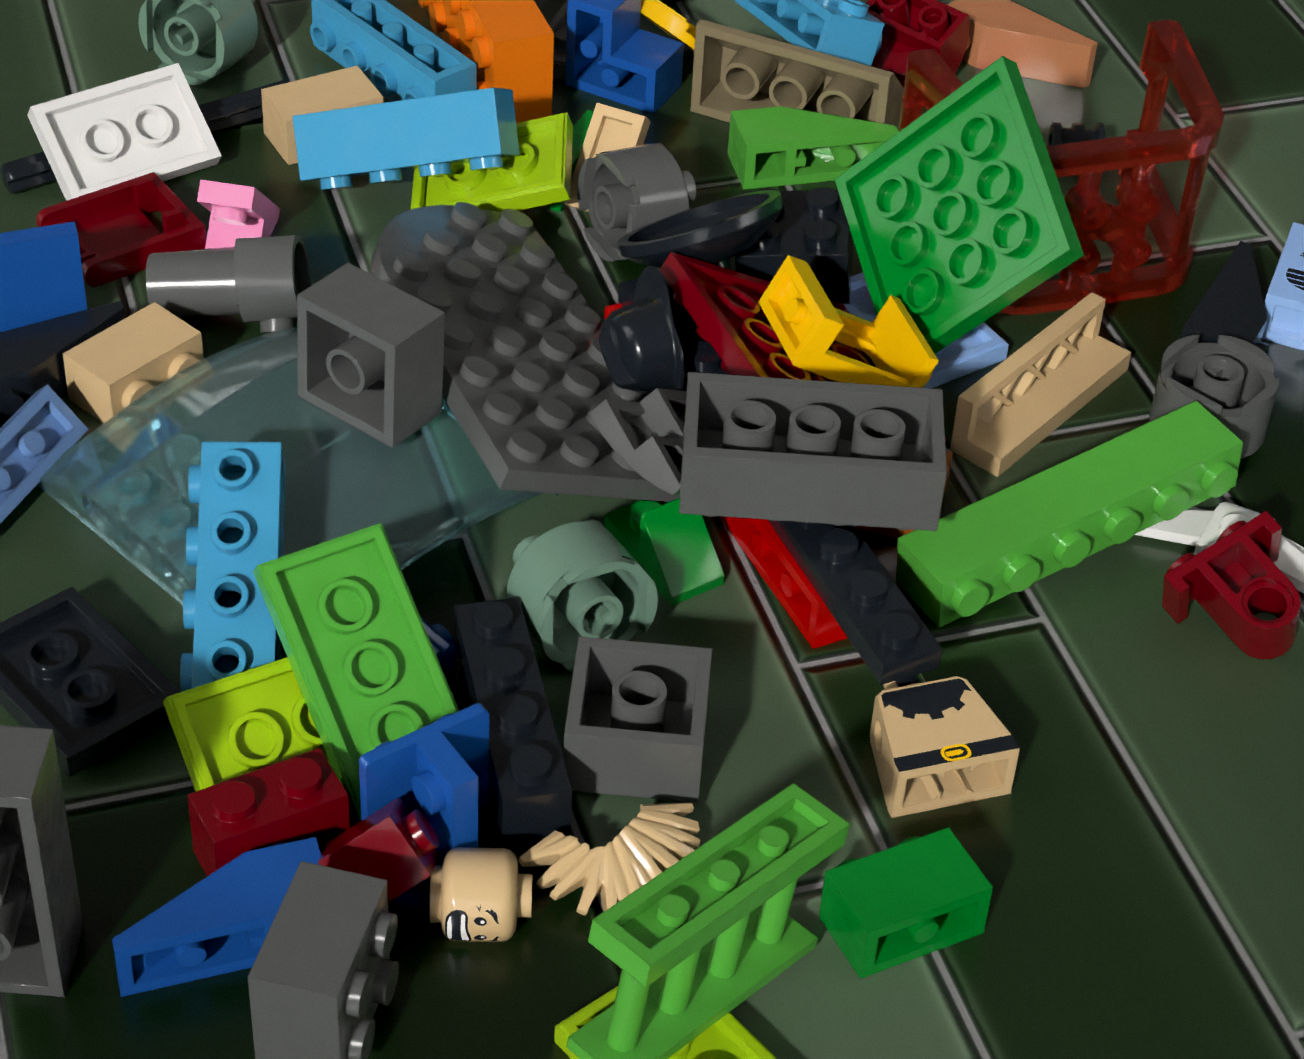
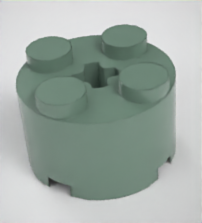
[138,0,258,85]
[506,520,658,672]

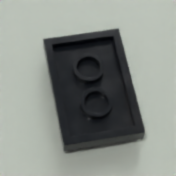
[0,587,180,777]

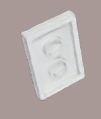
[27,63,222,201]

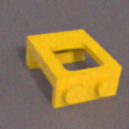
[758,255,939,388]

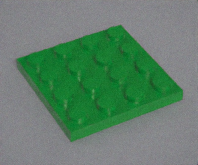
[835,56,1084,354]

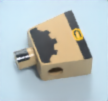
[870,674,1020,818]

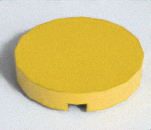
[640,0,696,52]

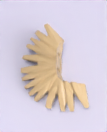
[519,802,700,916]

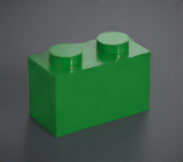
[819,827,993,979]

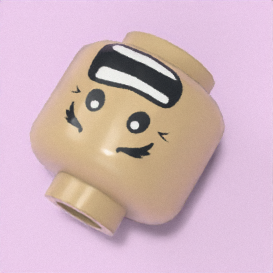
[430,847,532,942]

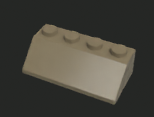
[690,19,906,132]

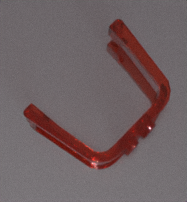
[899,20,1225,315]

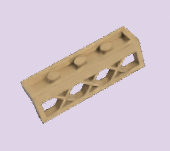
[950,292,1132,477]

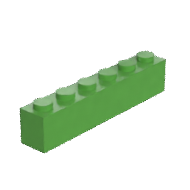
[896,401,1243,628]

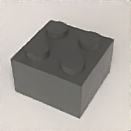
[297,263,445,448]
[563,636,712,803]
[248,861,399,1059]

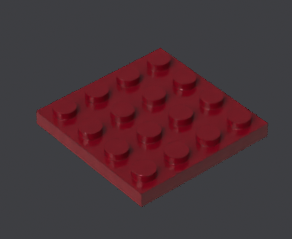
[660,252,947,442]

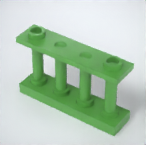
[566,783,850,1059]

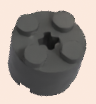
[577,143,696,261]
[1149,335,1279,459]

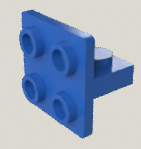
[359,703,489,865]

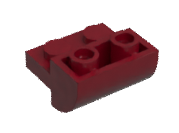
[866,0,970,109]

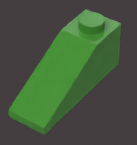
[728,106,899,190]

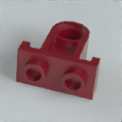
[1162,511,1301,659]

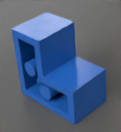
[565,0,684,114]

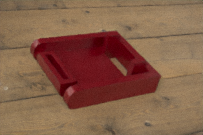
[36,172,206,287]

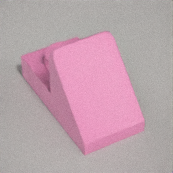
[197,180,280,249]

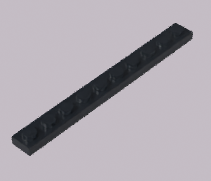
[618,278,943,685]

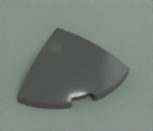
[588,388,687,495]

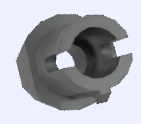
[146,235,311,333]

